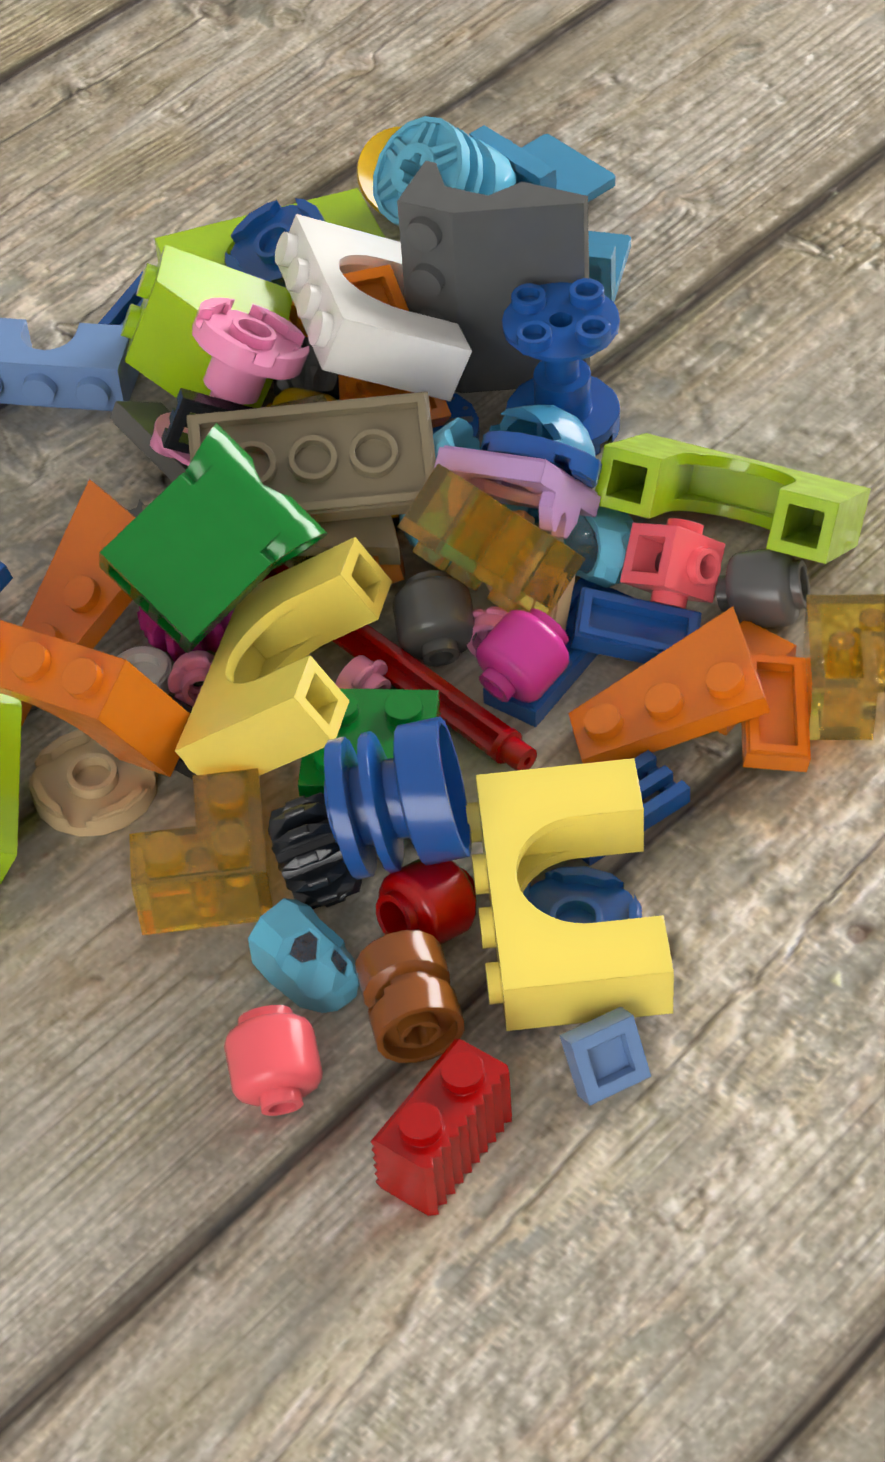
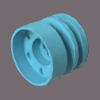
[373,116,516,226]

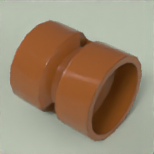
[355,930,465,1063]

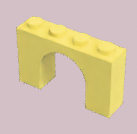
[175,537,392,795]
[466,758,674,1031]

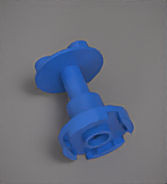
[502,278,620,456]

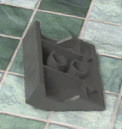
[397,161,590,393]

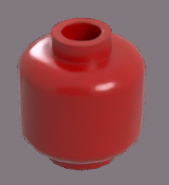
[376,858,476,944]

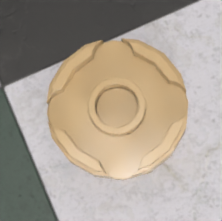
[29,729,158,837]

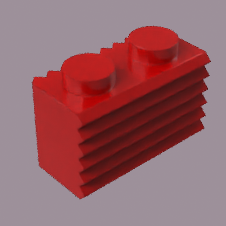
[370,1039,512,1216]

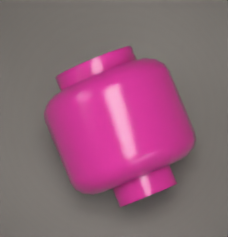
[476,608,569,703]

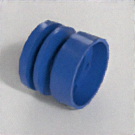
[324,717,472,880]

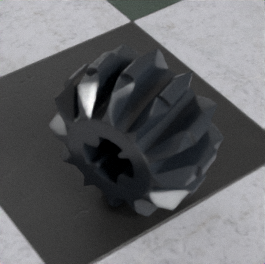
[268,792,362,909]

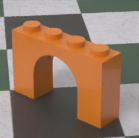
[0,620,190,777]

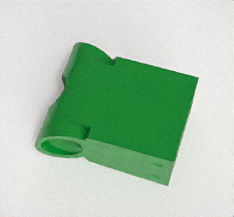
[99,423,328,653]

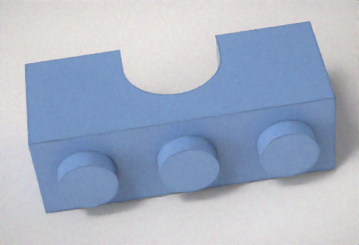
[0,318,139,411]

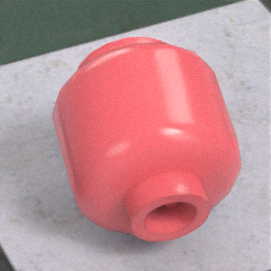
[224,1005,323,1116]

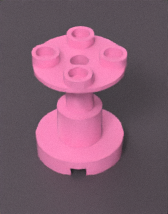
[150,298,309,466]

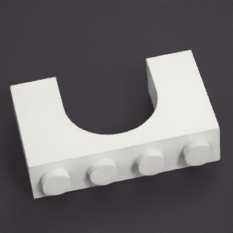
[275,214,472,401]

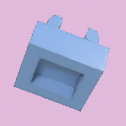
[559,1007,652,1106]

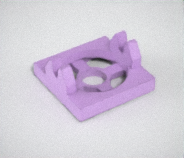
[434,445,601,539]

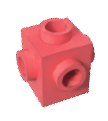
[620,518,726,609]

